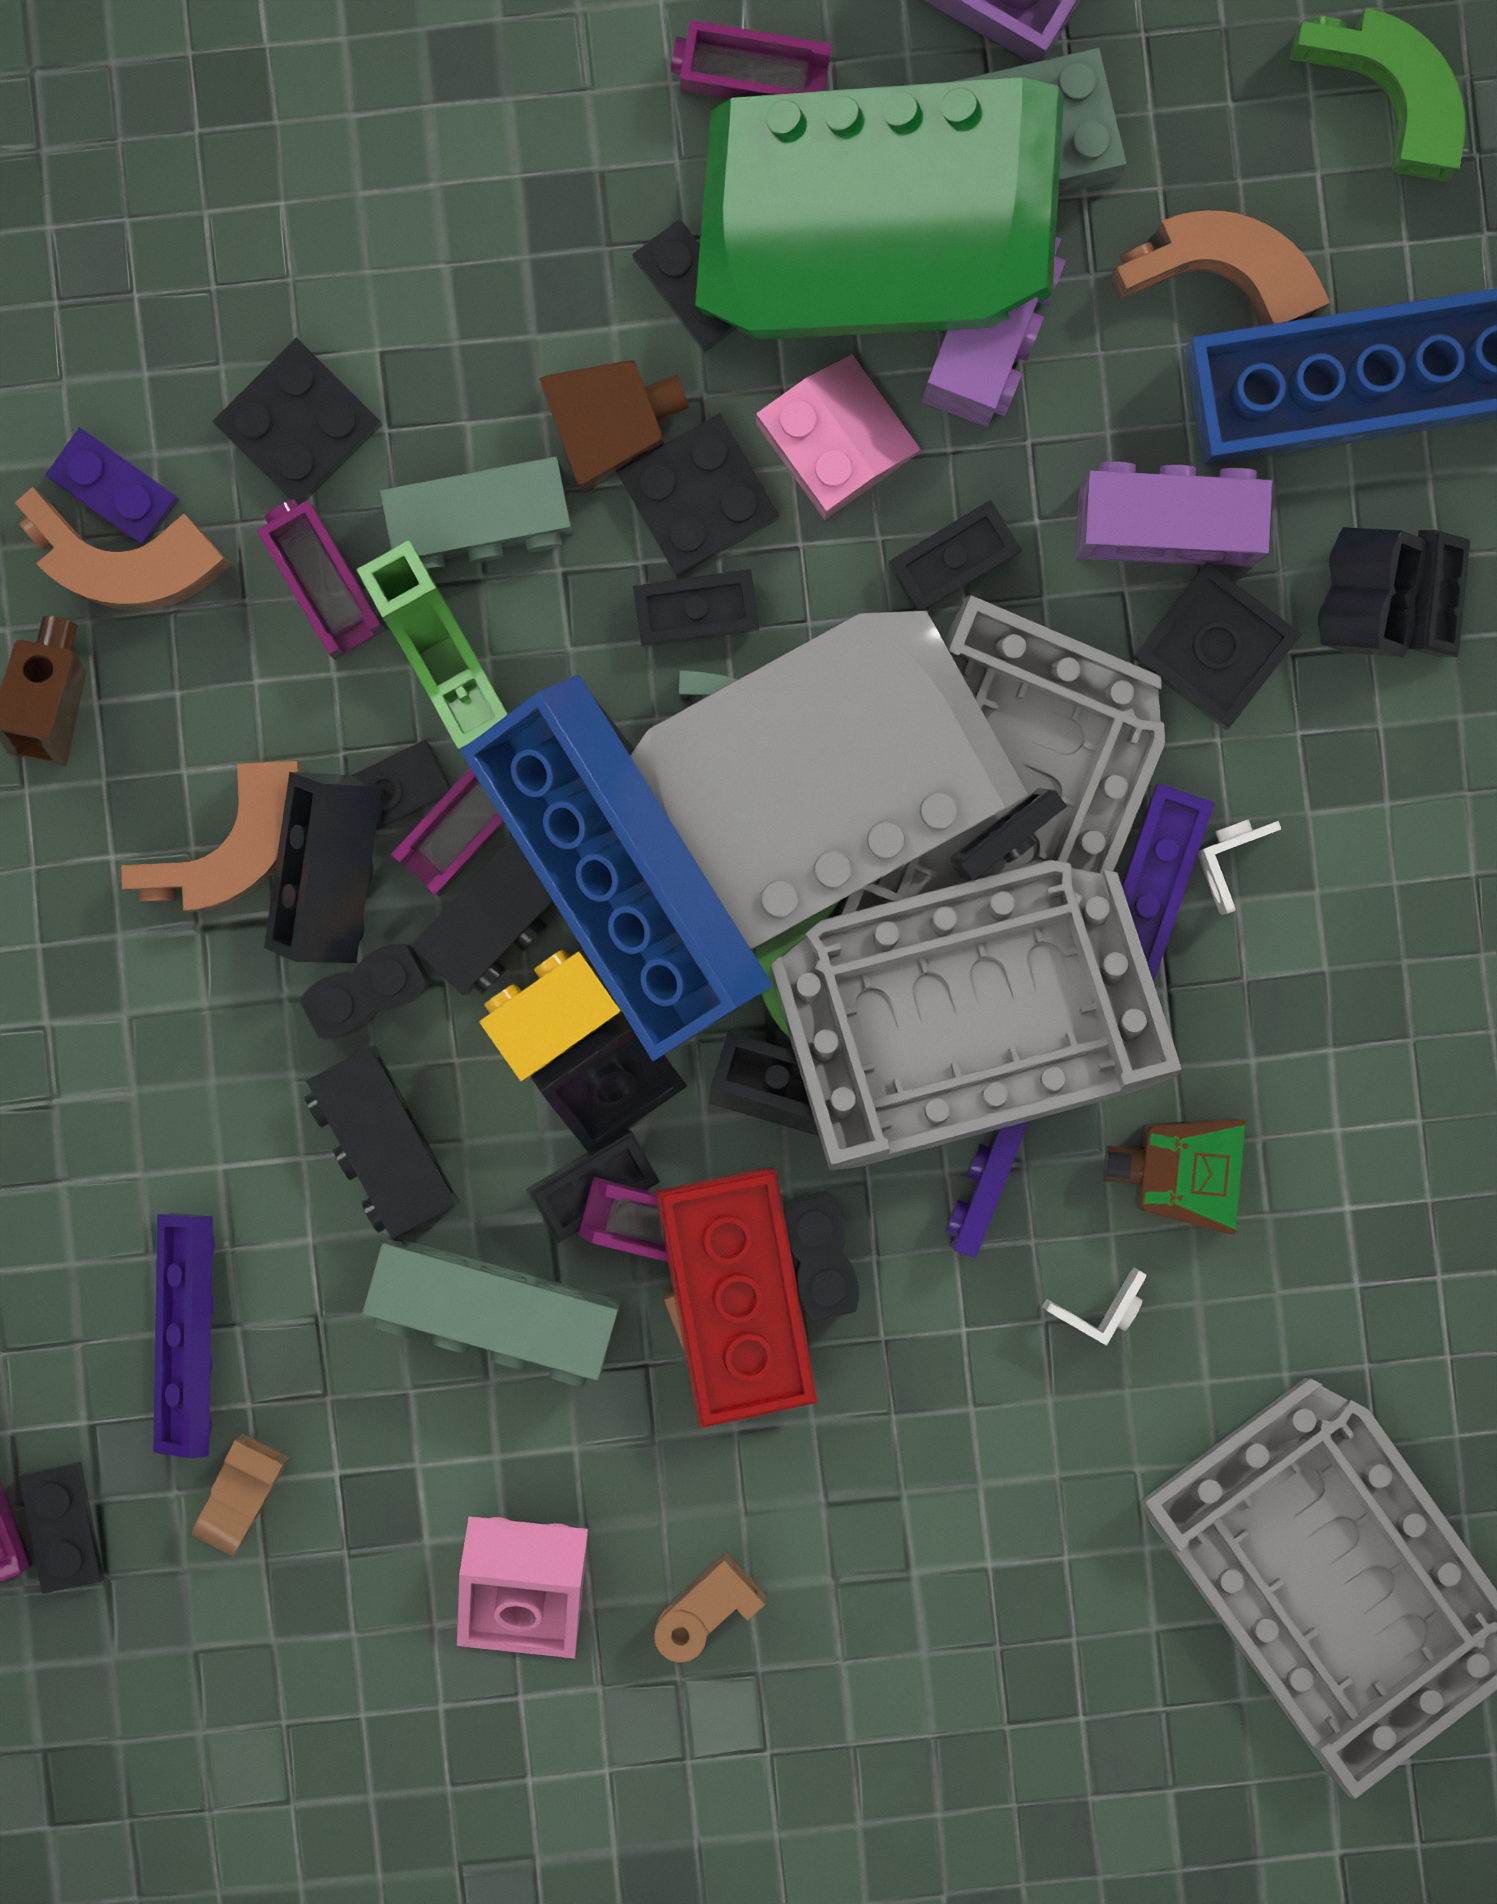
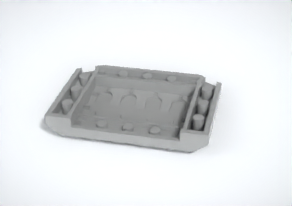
[835,595,1165,917]
[630,611,1029,949]
[770,860,1182,1170]
[1140,1378,1497,1799]

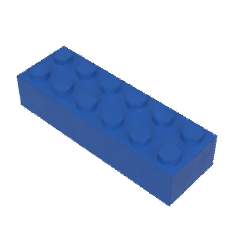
[1184,288,1497,467]
[460,675,773,1061]

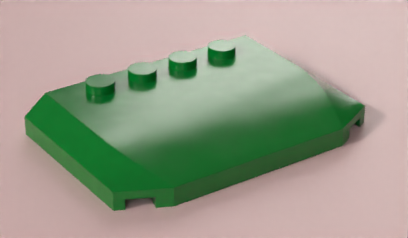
[695,77,1064,340]

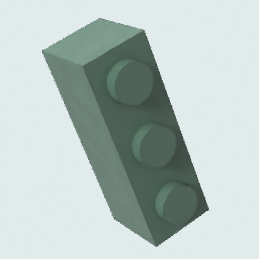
[380,456,573,573]

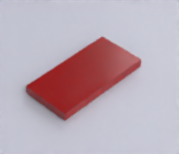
[655,1166,818,1428]

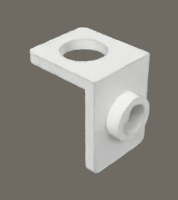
[1197,819,1281,915]
[1042,1267,1147,1346]

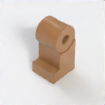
[191,1434,290,1557]
[654,1552,766,1663]

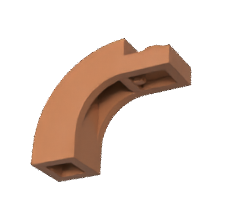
[1111,210,1330,326]
[15,487,232,610]
[121,761,304,912]

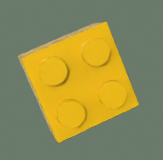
[479,949,622,1081]

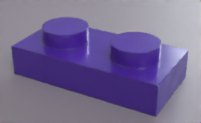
[45,427,180,546]

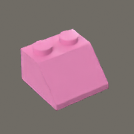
[756,354,921,520]
[457,1516,588,1659]

